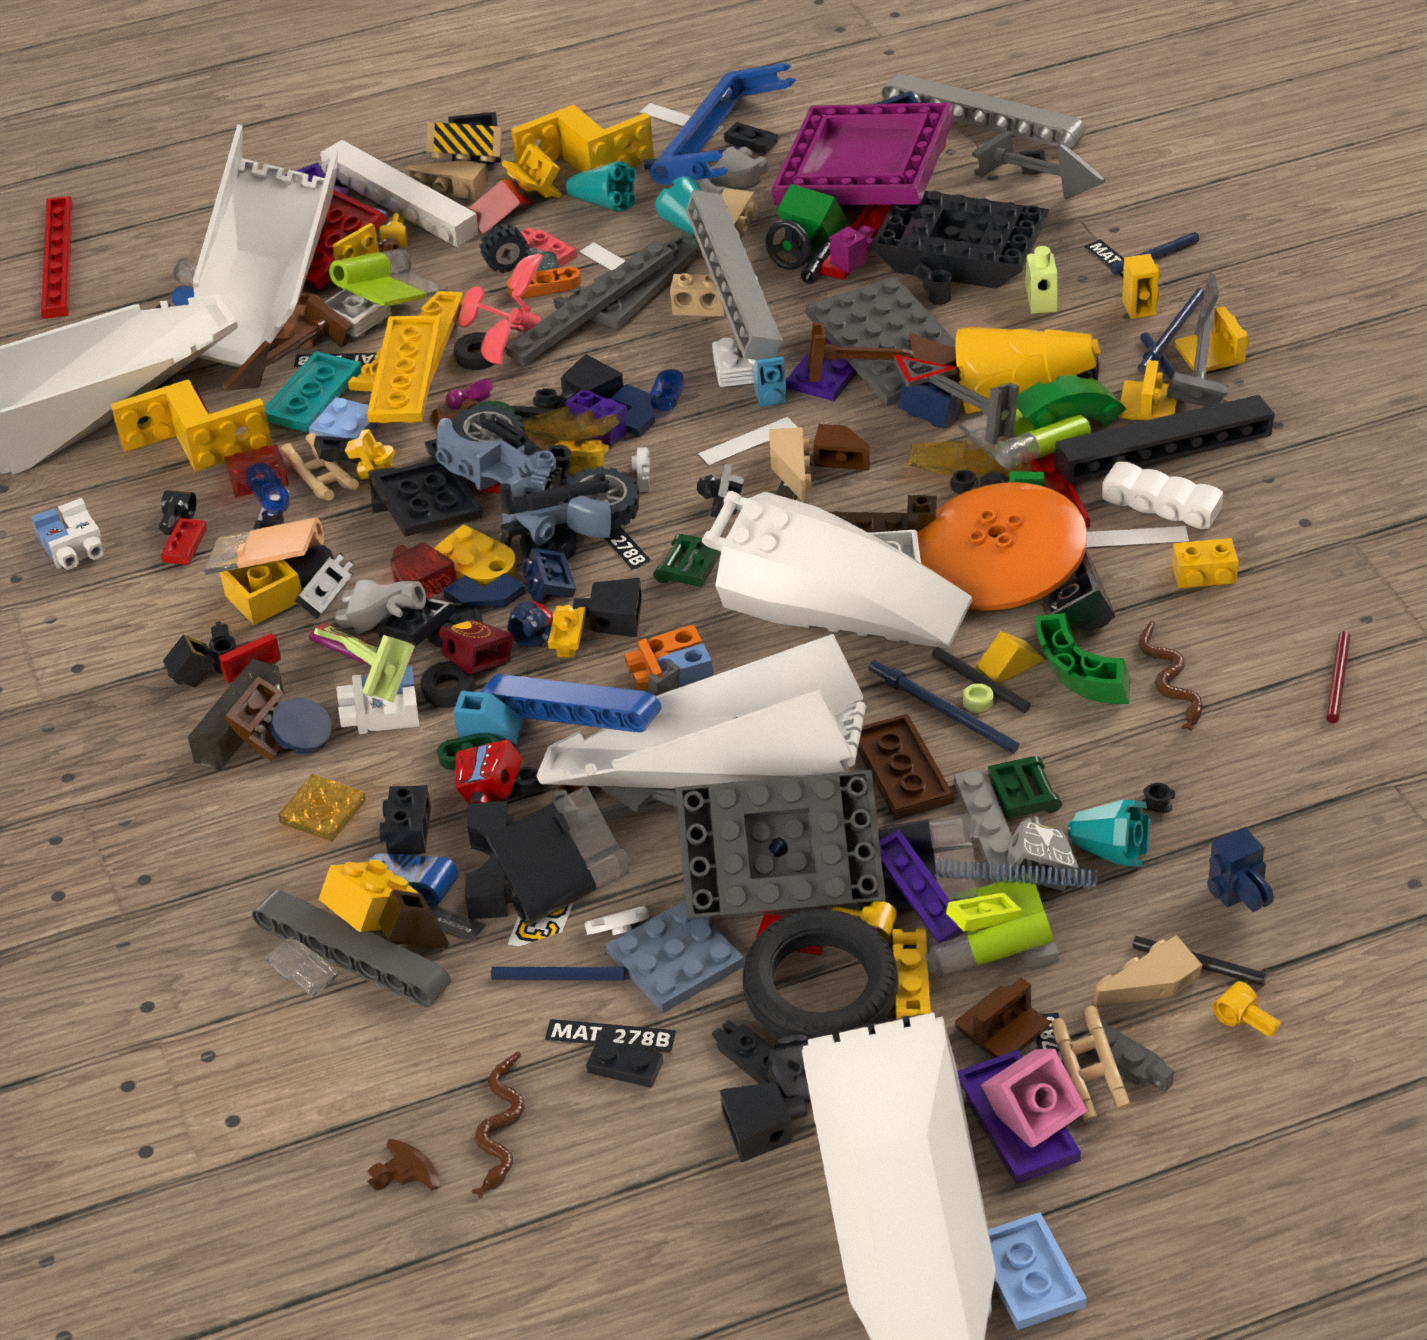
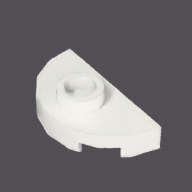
[632,447,650,492]
[584,905,650,935]

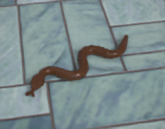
[1139,621,1202,731]
[472,1051,525,1198]

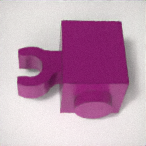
[830,226,874,273]

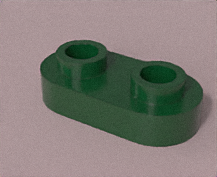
[437,733,498,770]

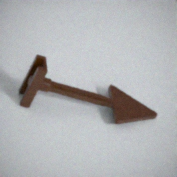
[223,295,353,391]
[807,322,957,382]

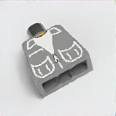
[1008,816,1079,891]

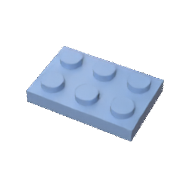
[988,1212,1087,1330]

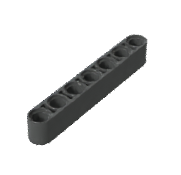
[252,889,451,1007]

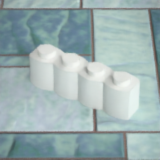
[1102,462,1223,529]

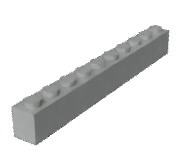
[686,190,783,360]

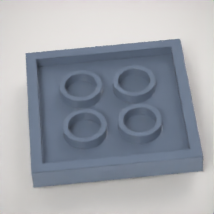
[606,900,744,1013]

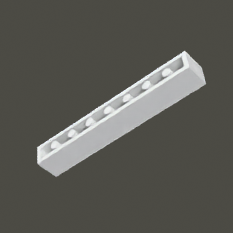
[320,140,479,247]

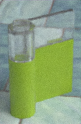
[329,248,447,307]
[959,408,1091,469]
[923,873,1055,978]

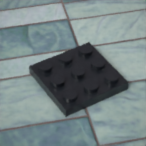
[371,459,483,537]

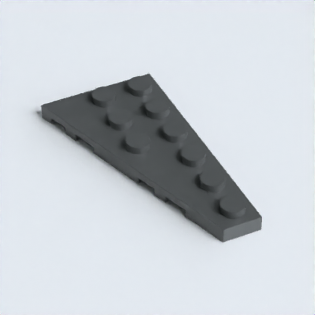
[553,235,701,330]

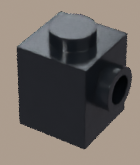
[163,634,215,688]

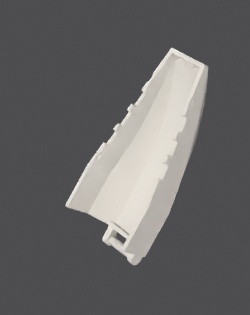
[702,491,972,649]

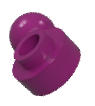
[445,378,493,410]

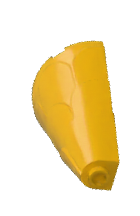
[955,327,1101,414]

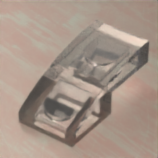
[265,937,338,998]

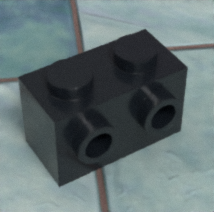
[379,785,431,854]

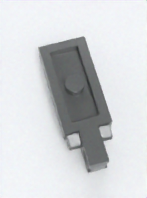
[1084,1022,1174,1092]

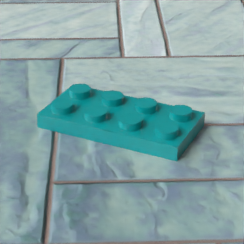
[265,351,362,432]

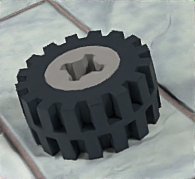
[479,224,529,273]

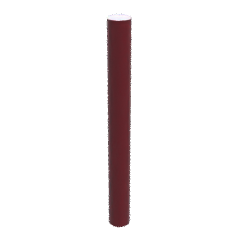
[1326,631,1351,723]

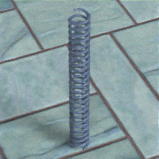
[934,859,1098,889]

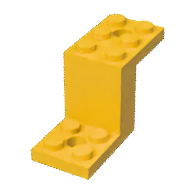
[511,104,654,173]
[111,379,273,472]

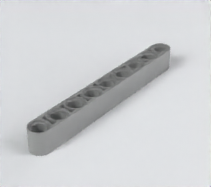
[881,74,1086,149]

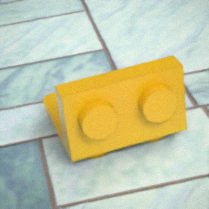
[1175,306,1249,372]

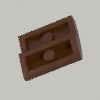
[224,676,284,762]

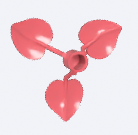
[457,254,544,365]

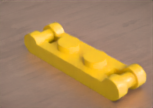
[892,928,931,1019]

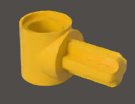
[380,213,407,249]
[832,901,897,943]
[1212,981,1281,1037]

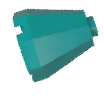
[1068,800,1151,867]

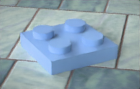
[308,397,378,439]

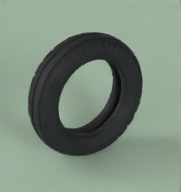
[742,909,898,1043]

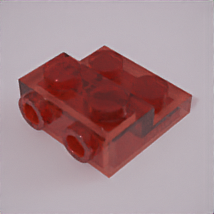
[224,445,289,498]

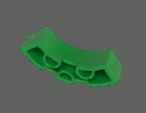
[1017,375,1127,429]
[1035,613,1130,704]

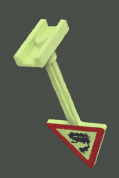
[314,622,415,703]

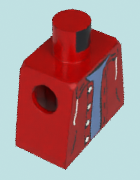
[455,739,523,804]

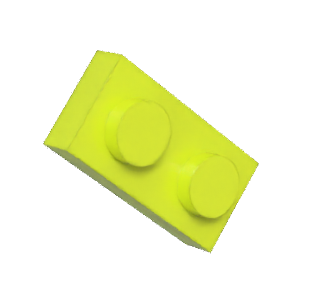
[946,892,1022,931]

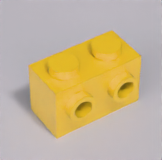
[1122,254,1160,319]
[1172,538,1239,588]

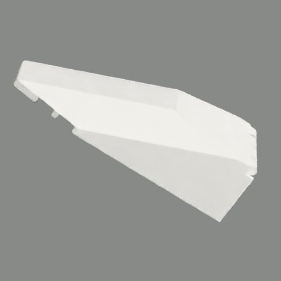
[193,124,338,367]
[0,294,238,475]
[537,634,866,789]
[802,1012,997,1340]

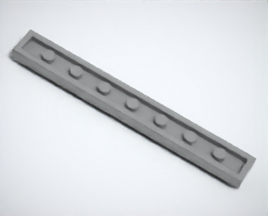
[954,769,1059,968]

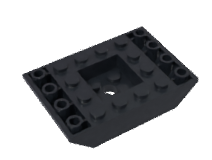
[872,191,1049,289]

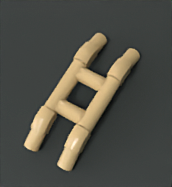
[281,433,359,501]
[1052,1006,1130,1121]

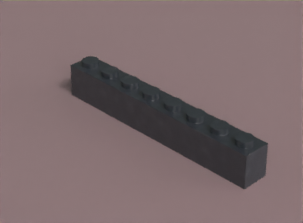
[1054,395,1275,484]

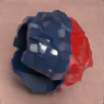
[507,601,553,648]

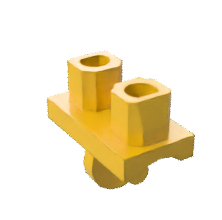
[345,429,395,480]
[548,605,586,658]

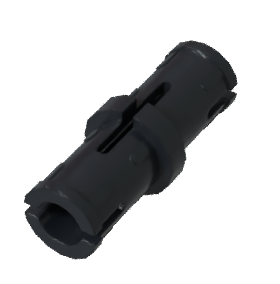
[800,242,830,284]

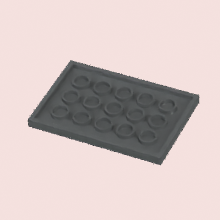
[805,277,961,406]

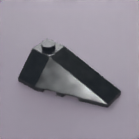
[1042,549,1116,631]

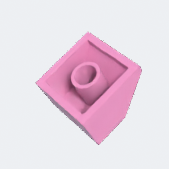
[981,1049,1087,1147]

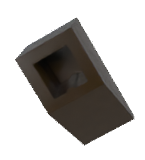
[378,890,449,949]

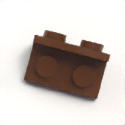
[955,977,1049,1058]

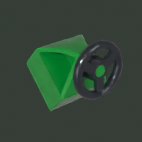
[766,184,848,270]

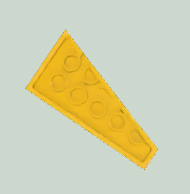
[348,291,464,392]

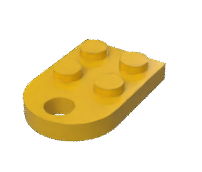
[425,524,516,587]

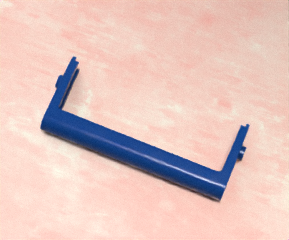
[649,63,796,185]

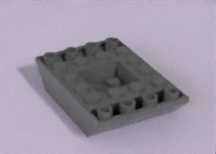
[675,770,886,920]

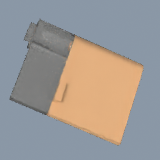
[204,517,324,575]

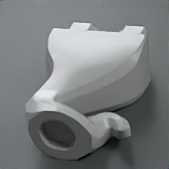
[694,146,768,194]
[335,580,426,634]

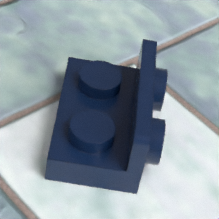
[522,548,576,604]

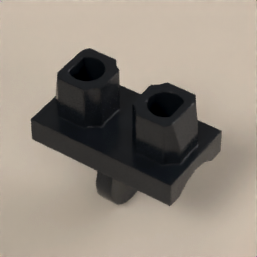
[697,463,744,518]

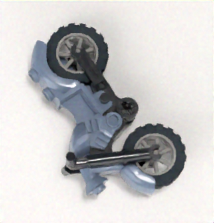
[436,404,639,547]

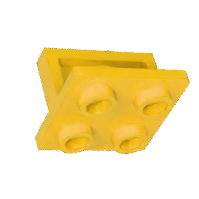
[502,143,562,198]
[1118,360,1177,420]

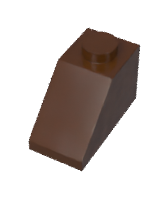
[813,424,870,471]

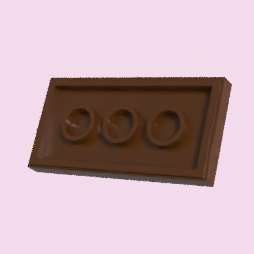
[857,713,954,820]

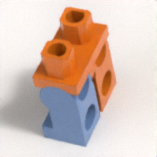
[624,624,714,691]

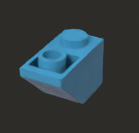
[753,356,786,407]
[454,691,524,744]

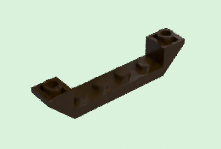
[775,493,937,533]

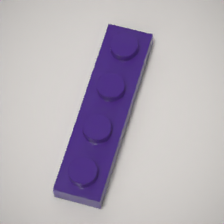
[879,829,967,947]

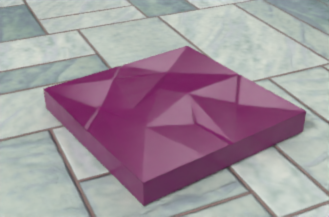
[771,103,955,205]

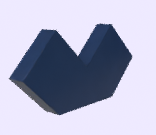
[611,384,655,437]
[443,573,526,609]

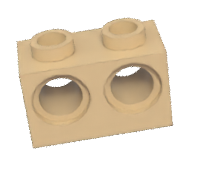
[670,273,725,316]

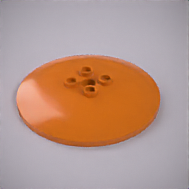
[917,483,1087,611]

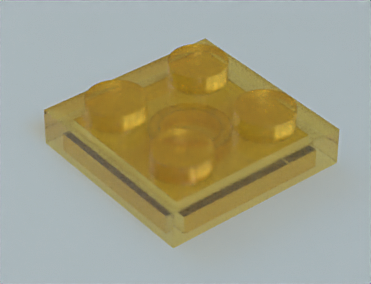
[278,774,366,842]

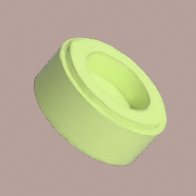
[963,684,993,713]

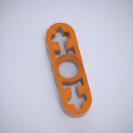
[507,266,581,299]

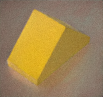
[976,631,1043,683]

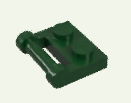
[653,534,721,587]
[988,756,1062,818]

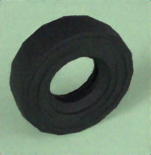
[454,332,494,370]
[420,661,475,708]

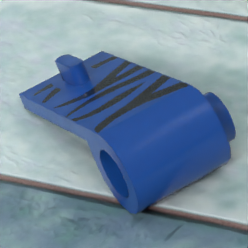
[368,853,459,907]

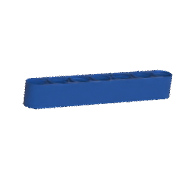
[480,674,662,733]

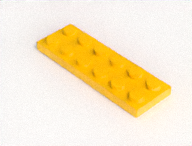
[367,316,442,423]

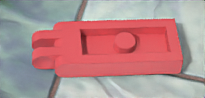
[521,227,577,268]

